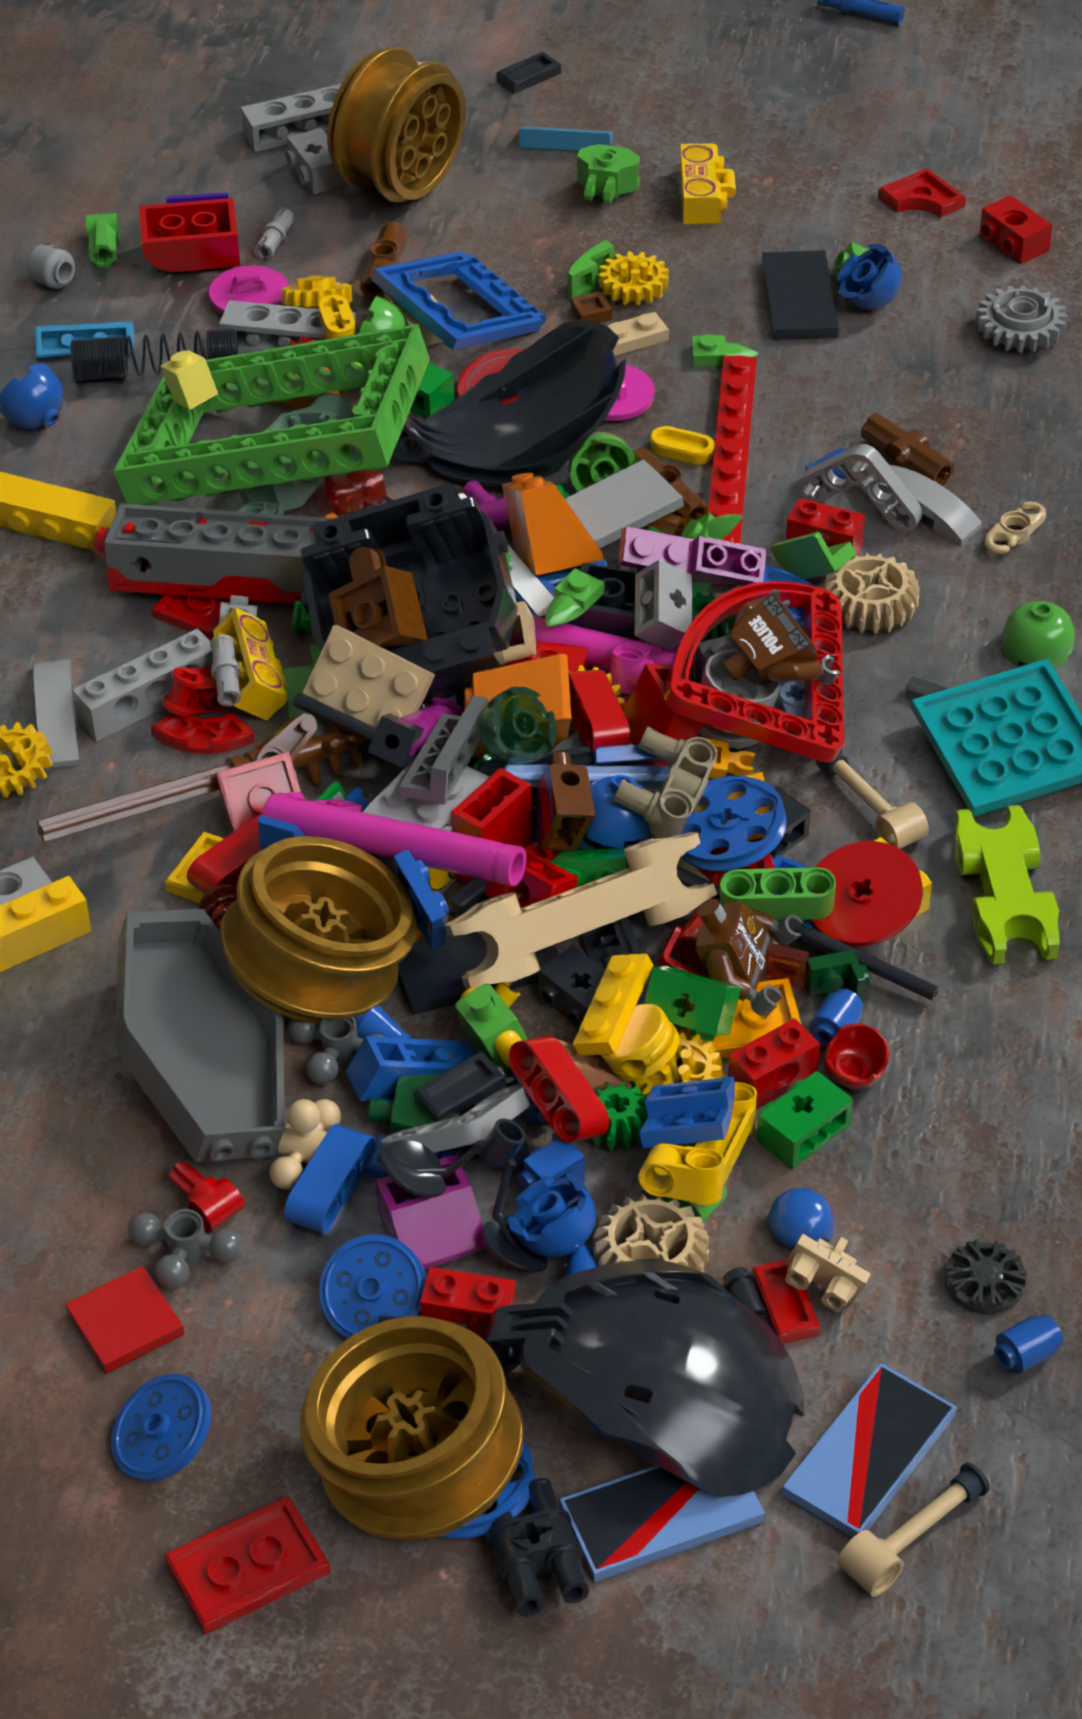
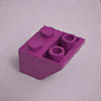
[376,1154,487,1269]

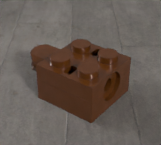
[329,547,427,651]

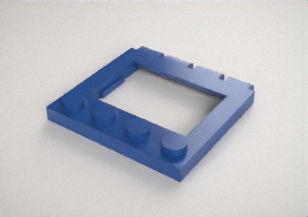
[372,251,546,350]

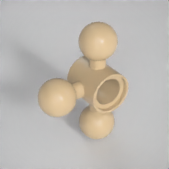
[269,1099,341,1190]

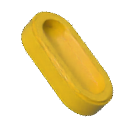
[649,426,715,465]

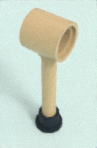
[816,749,929,849]
[837,1462,990,1597]

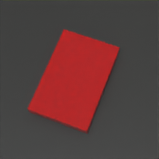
[164,1495,331,1635]

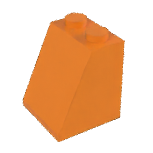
[502,473,604,576]
[464,654,571,757]

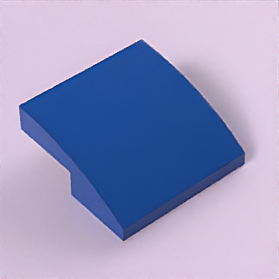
[639,1077,735,1149]

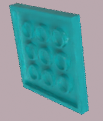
[911,659,1082,817]

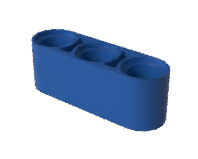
[284,1124,376,1235]

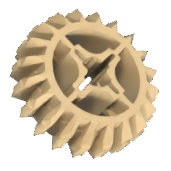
[823,552,920,635]
[593,1193,709,1272]

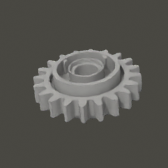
[976,285,1068,353]

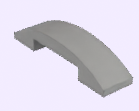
[851,465,982,545]
[33,659,80,769]

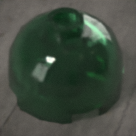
[478,687,557,765]

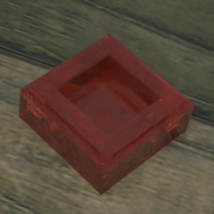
[765,943,809,989]

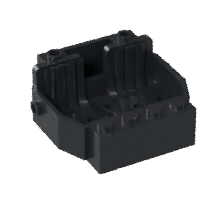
[300,482,518,704]

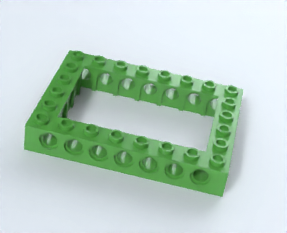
[114,324,430,506]

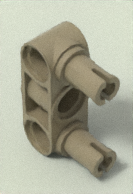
[612,726,717,838]

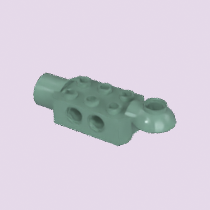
[236,393,354,515]

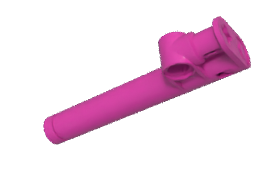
[509,615,695,694]
[263,792,526,886]

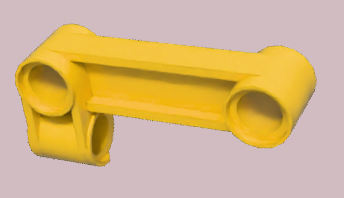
[638,1082,757,1206]

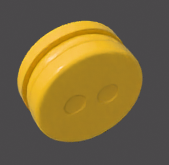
[600,1004,679,1081]

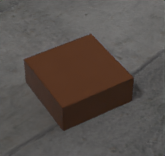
[571,291,612,323]

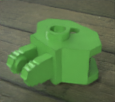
[577,144,640,203]

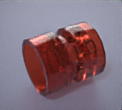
[325,469,386,517]

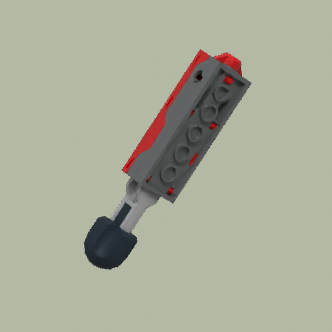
[94,503,420,604]

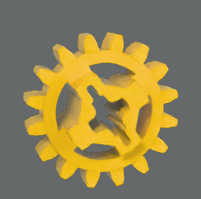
[281,276,352,309]

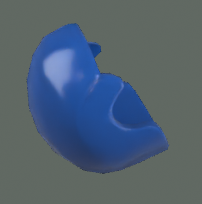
[767,1188,835,1248]

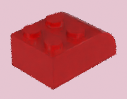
[139,198,241,272]

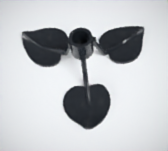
[378,1115,548,1271]

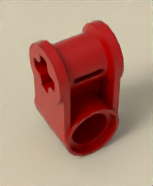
[162,666,228,716]

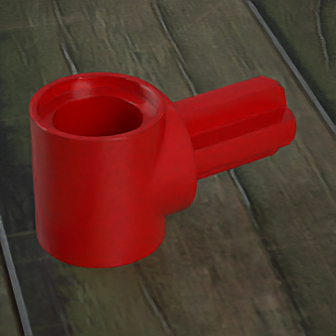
[169,1162,245,1233]

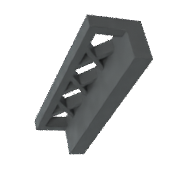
[399,695,488,805]

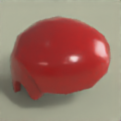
[823,1023,890,1091]

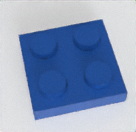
[394,849,450,952]

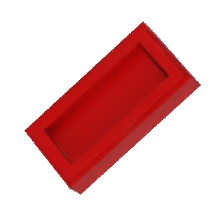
[752,1259,820,1344]

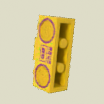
[680,143,736,224]
[213,607,288,721]

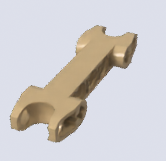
[444,832,717,988]

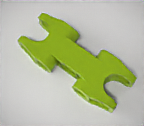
[955,805,1060,965]

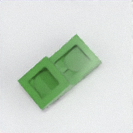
[568,240,614,301]

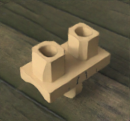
[785,1234,871,1312]

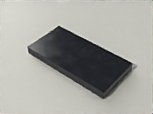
[762,250,839,340]
[398,932,559,1015]

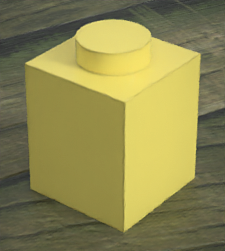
[160,350,218,410]

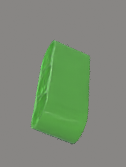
[720,867,836,920]

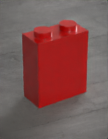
[624,664,703,766]
[451,768,532,884]

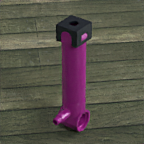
[368,697,465,767]

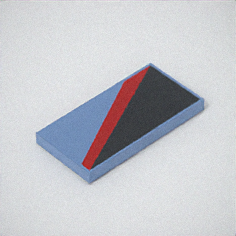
[782,1363,957,1538]
[560,1466,765,1582]

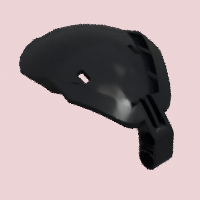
[393,320,626,487]
[477,1259,805,1497]

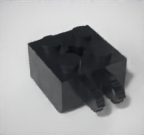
[568,559,641,641]

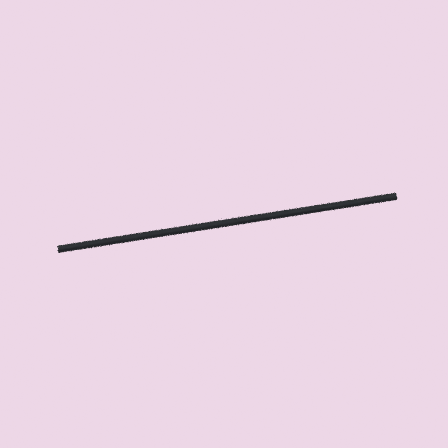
[293,693,940,1001]

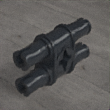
[484,1478,589,1617]

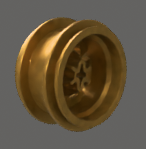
[327,47,466,203]
[220,836,417,1024]
[300,1316,524,1540]

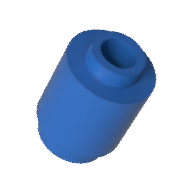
[809,989,863,1047]
[994,1314,1063,1374]

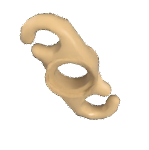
[984,501,1046,554]

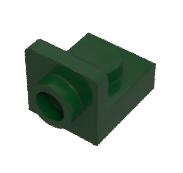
[805,950,870,1003]

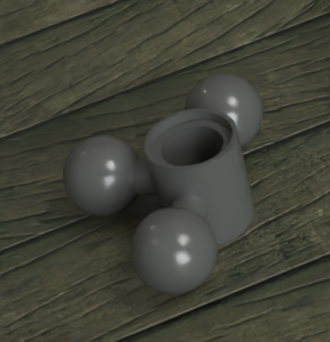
[287,1017,385,1085]
[128,1209,244,1289]

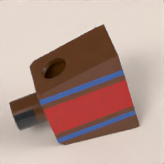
[536,752,595,851]

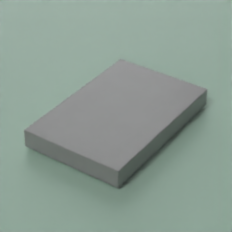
[565,460,684,549]

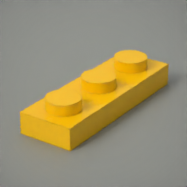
[573,953,653,1055]

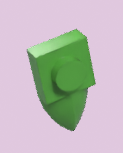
[692,334,758,366]
[682,513,742,540]
[545,569,605,627]

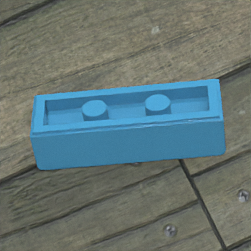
[519,126,613,151]
[34,322,135,359]

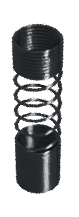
[70,328,239,382]

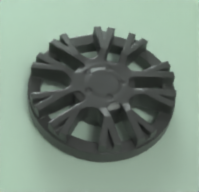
[945,1239,1027,1313]

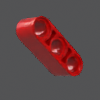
[568,670,630,753]
[187,814,263,904]
[508,1036,609,1143]

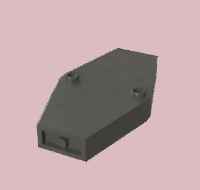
[115,909,285,1162]

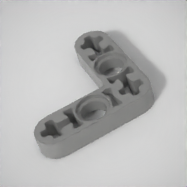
[798,444,923,532]
[381,1084,531,1153]

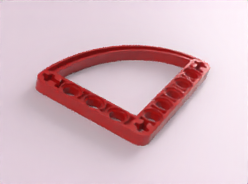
[664,581,844,762]

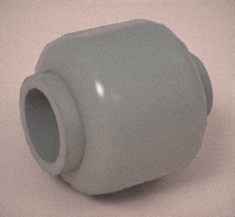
[27,243,75,289]

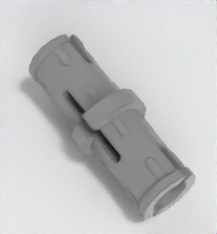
[254,208,295,261]
[210,635,241,706]

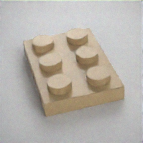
[303,625,435,728]

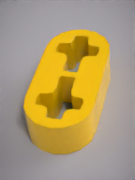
[319,295,356,339]

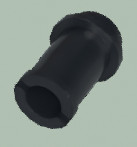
[722,1267,767,1319]

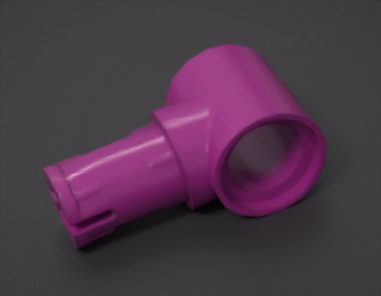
[462,481,510,532]

